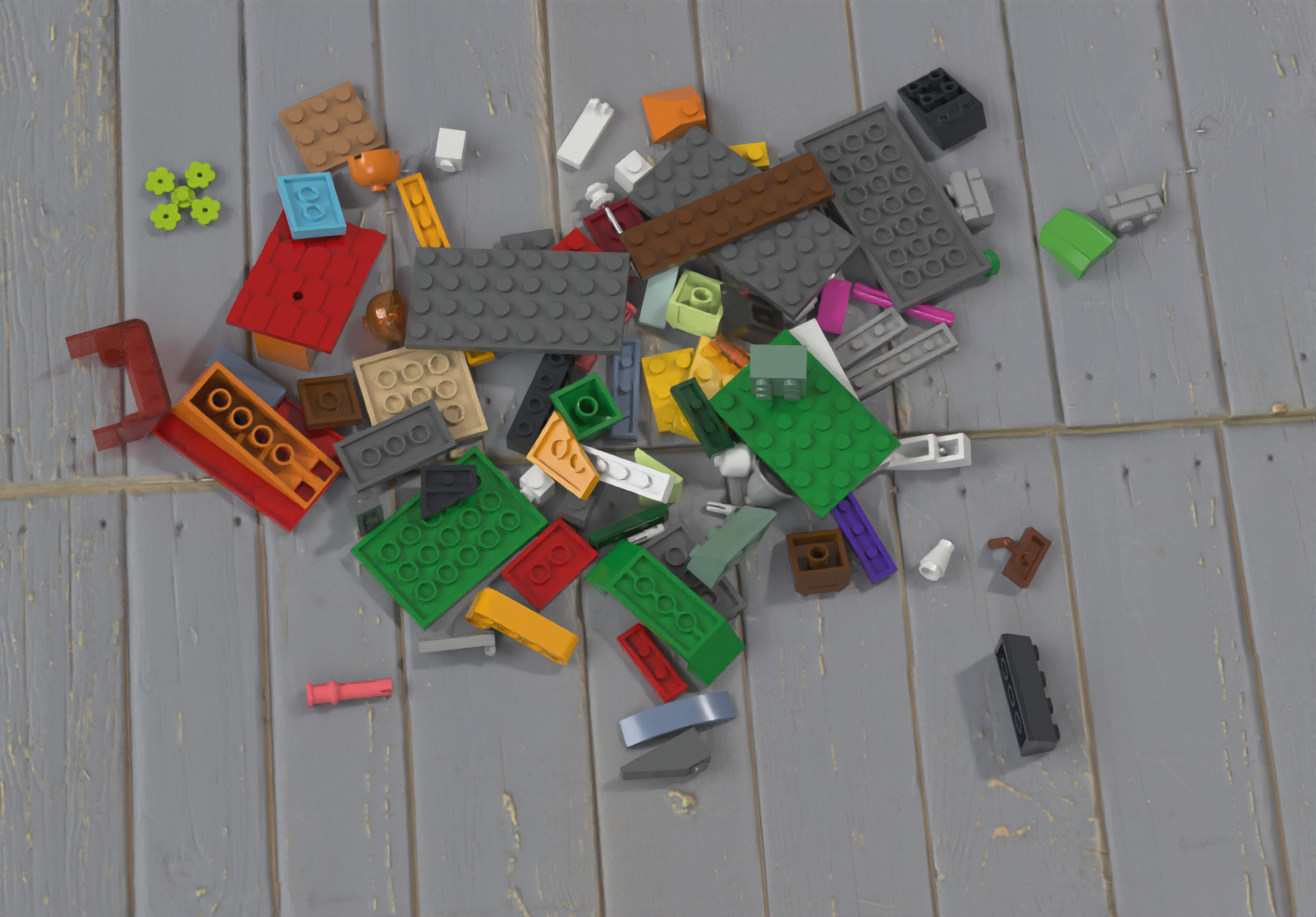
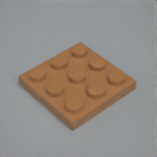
[278,80,385,173]

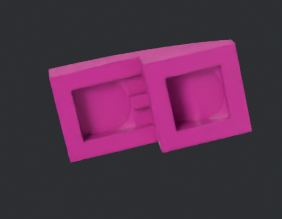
[816,278,852,335]

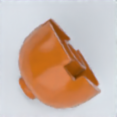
[347,149,401,193]

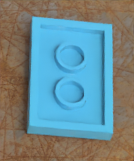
[277,172,347,239]

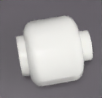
[714,442,755,477]

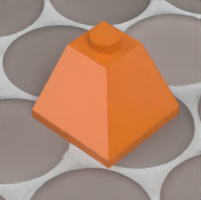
[641,85,706,144]

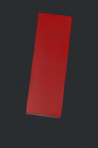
[616,623,689,704]

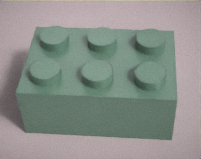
[750,345,807,401]

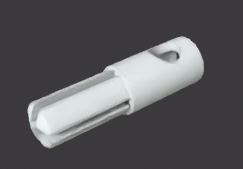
[707,501,742,515]
[627,523,665,545]

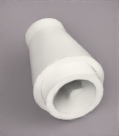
[919,539,955,581]

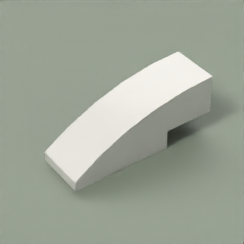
[885,433,972,470]

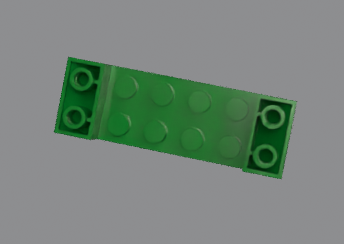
[584,539,745,687]

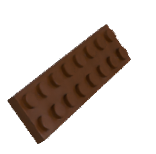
[619,151,836,282]

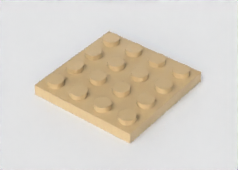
[352,347,488,442]

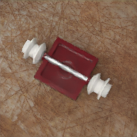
[583,182,645,278]

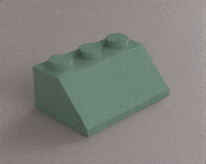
[686,505,777,589]

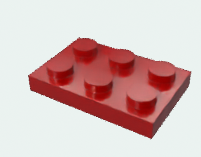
[500,517,599,613]

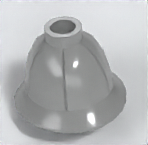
[744,460,797,508]

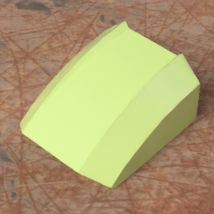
[665,269,735,338]

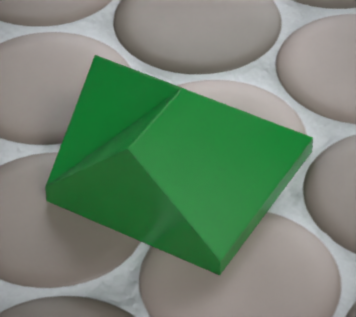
[549,372,624,442]

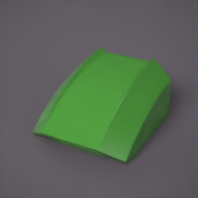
[1039,208,1118,281]

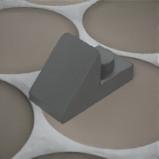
[346,489,385,537]

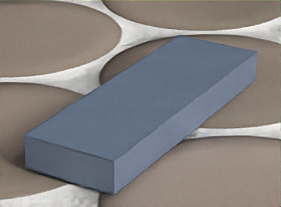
[205,345,287,410]

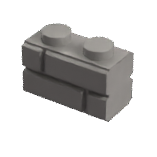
[944,167,996,230]
[1099,182,1163,233]

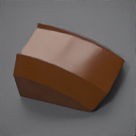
[785,528,850,597]

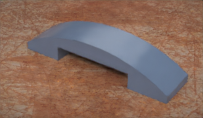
[619,691,735,749]

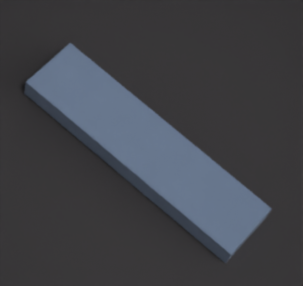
[610,337,641,442]

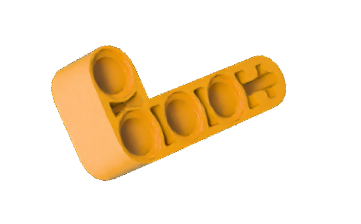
[465,588,580,665]

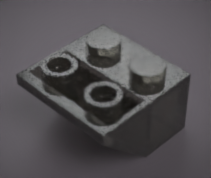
[720,283,784,345]

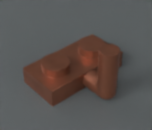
[987,527,1052,589]

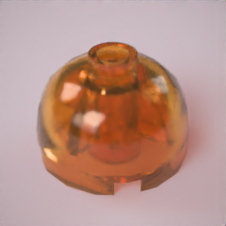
[363,289,408,344]

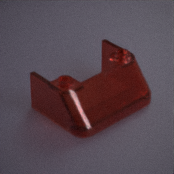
[65,318,172,451]

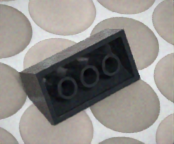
[994,633,1060,757]

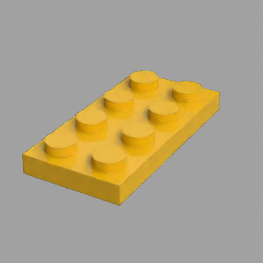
[670,335,750,443]

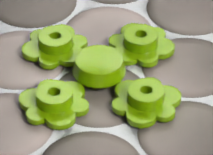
[145,161,221,231]

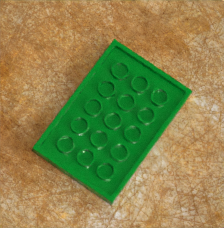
[708,329,901,520]
[350,446,549,631]

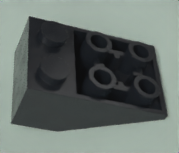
[897,67,987,151]

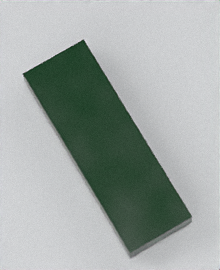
[670,377,735,459]
[589,503,669,551]

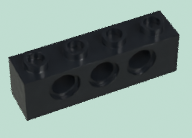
[506,353,575,456]

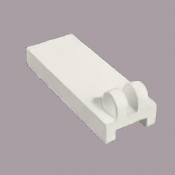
[557,97,614,170]

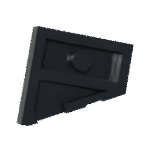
[421,465,477,519]

